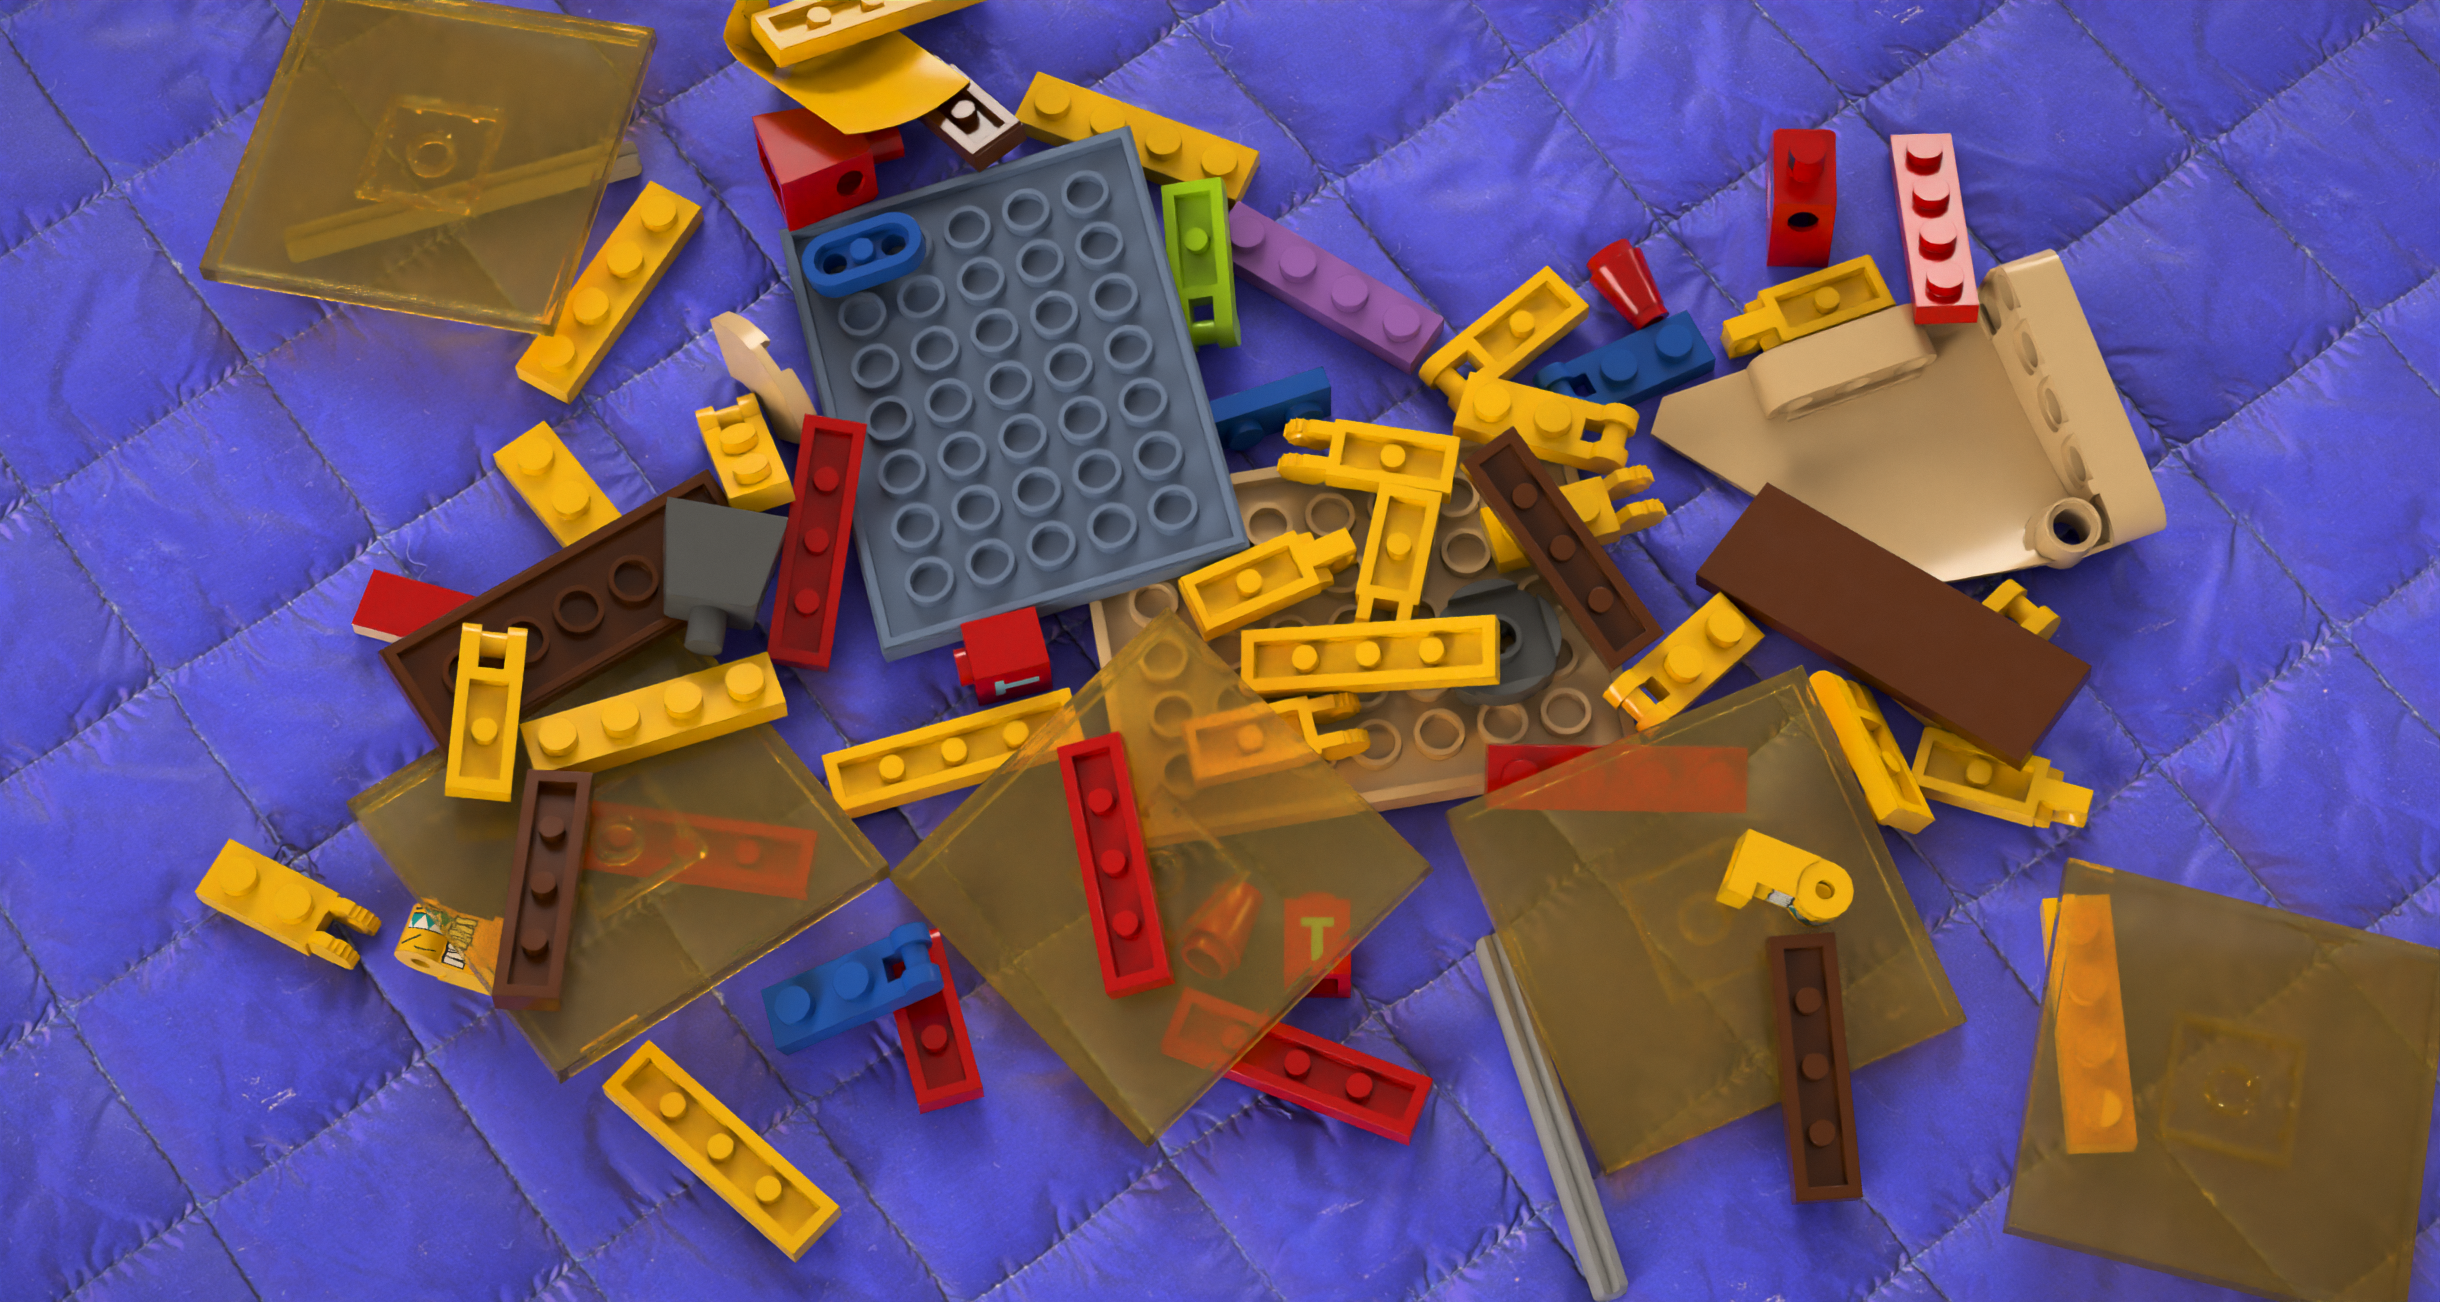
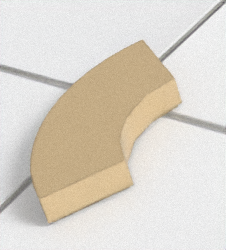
[710,311,817,444]

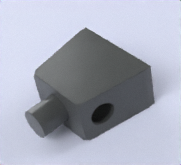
[663,496,788,655]

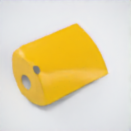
[723,0,970,135]

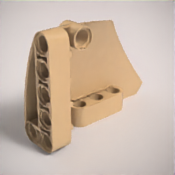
[1650,248,2167,584]

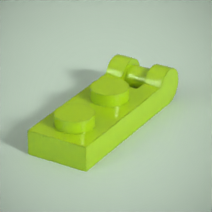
[1161,176,1241,353]

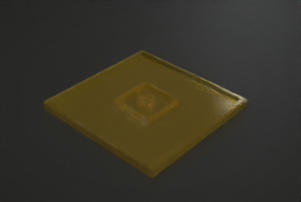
[199,0,658,337]
[887,606,1434,1148]
[346,627,890,1084]
[1444,665,1968,1177]
[2002,857,2440,1302]

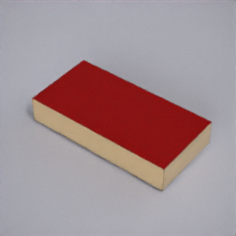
[351,569,476,643]

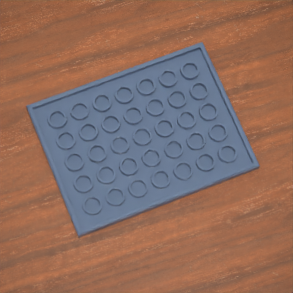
[778,125,1251,663]

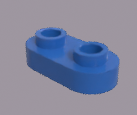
[802,212,926,298]

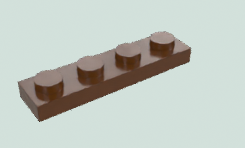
[1459,426,1665,673]
[492,769,595,1012]
[1765,932,1863,1205]

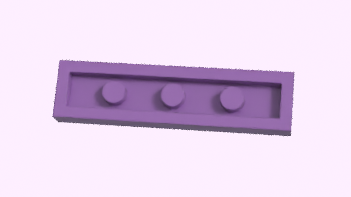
[1229,201,1444,375]

